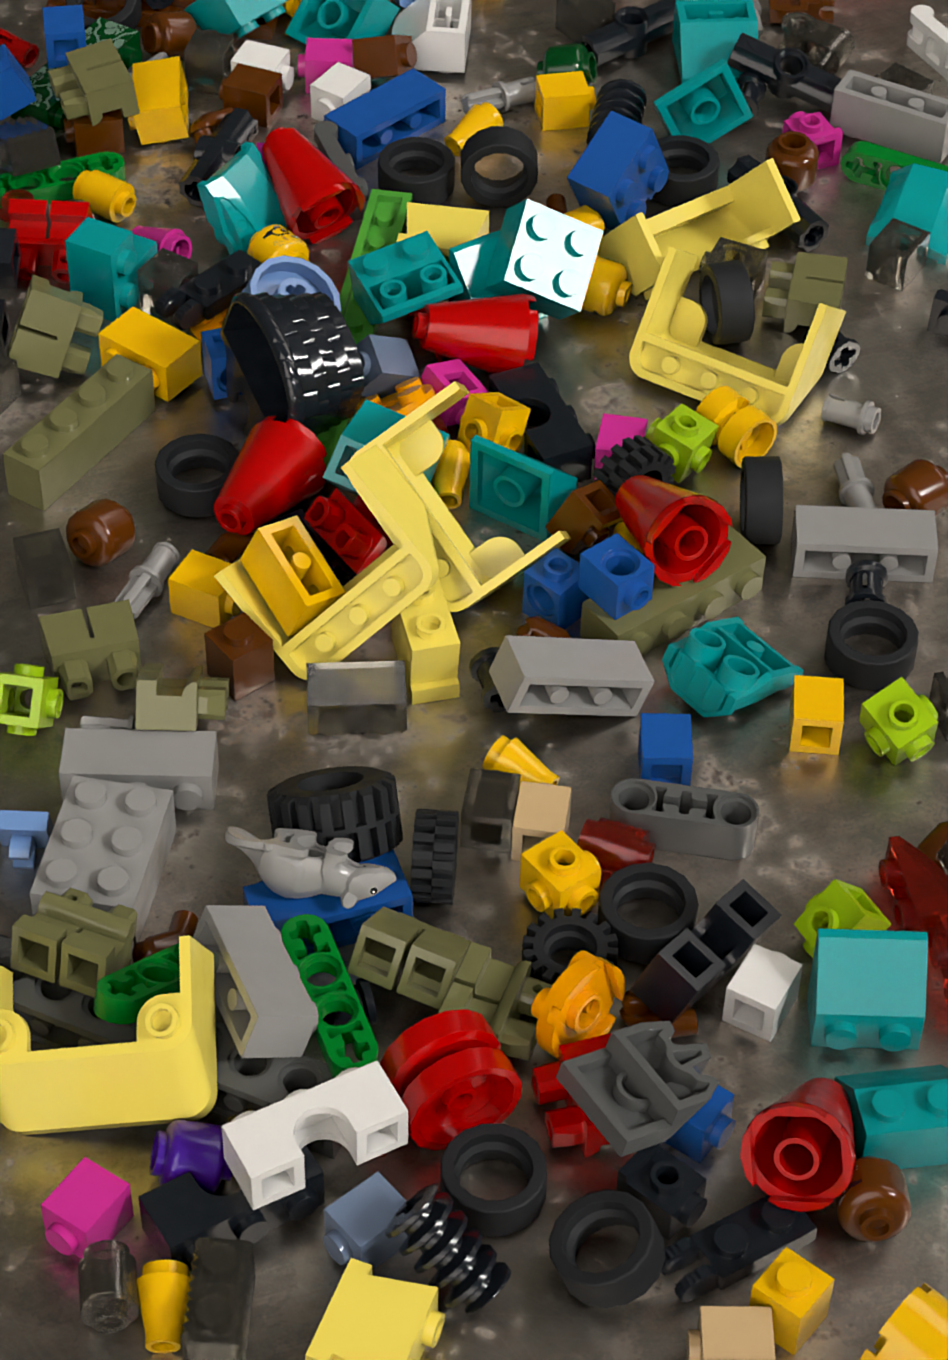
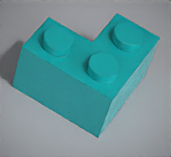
[65,217,161,322]

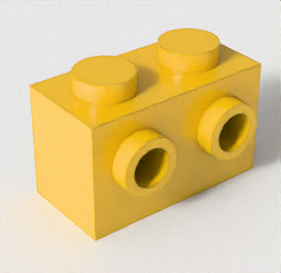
[127,56,189,145]
[98,306,202,402]
[240,515,346,637]

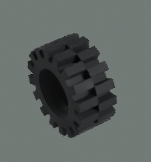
[590,435,676,522]
[410,808,459,904]
[522,908,618,985]

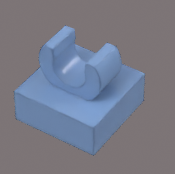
[0,810,54,869]

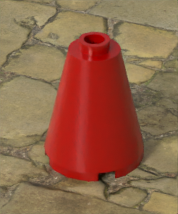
[262,127,365,244]
[412,293,538,374]
[214,416,327,535]
[615,475,732,586]
[740,1077,856,1212]

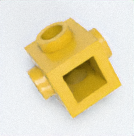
[456,392,531,452]
[519,830,602,919]

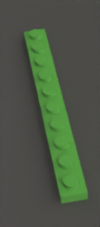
[317,189,412,469]

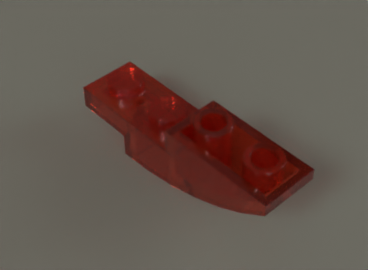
[878,836,948,1006]

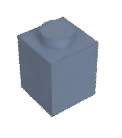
[356,334,420,398]
[323,1171,408,1270]

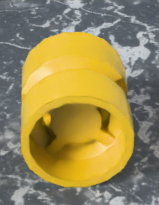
[695,386,778,468]

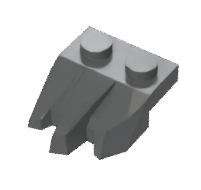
[556,1021,720,1157]

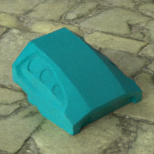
[197,142,287,255]
[865,163,948,265]
[662,616,804,717]

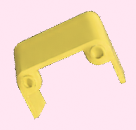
[597,158,801,301]
[629,246,846,426]
[349,381,571,612]
[214,445,439,681]
[0,935,217,1135]

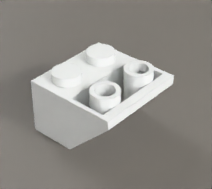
[392,0,471,74]

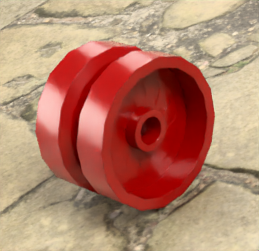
[379,1009,522,1151]

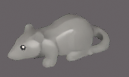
[225,826,397,909]

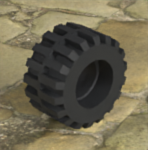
[266,766,403,863]

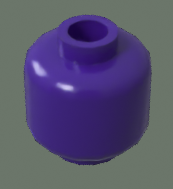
[150,1120,233,1195]

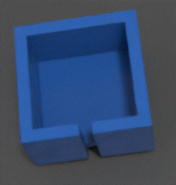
[567,111,669,230]

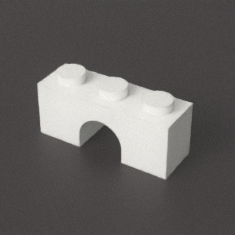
[222,1061,408,1210]

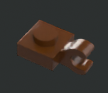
[769,0,835,25]

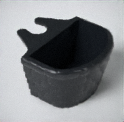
[220,292,365,437]

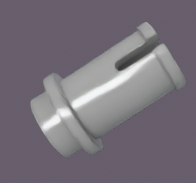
[821,393,881,436]

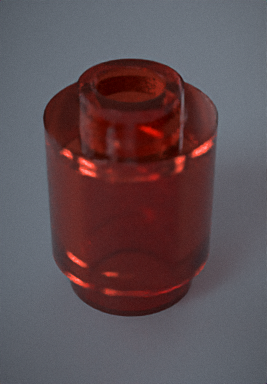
[577,817,656,874]

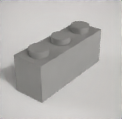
[830,69,948,164]
[791,505,939,583]
[489,635,655,717]
[59,728,219,810]
[193,905,319,1058]

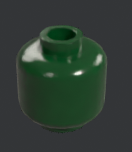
[537,43,597,86]

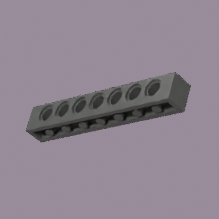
[0,934,342,1160]

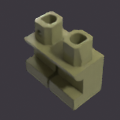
[48,38,140,126]
[762,252,848,333]
[6,274,104,378]
[38,599,141,700]
[135,663,229,731]
[10,887,137,998]
[347,906,471,1010]
[438,942,552,1061]

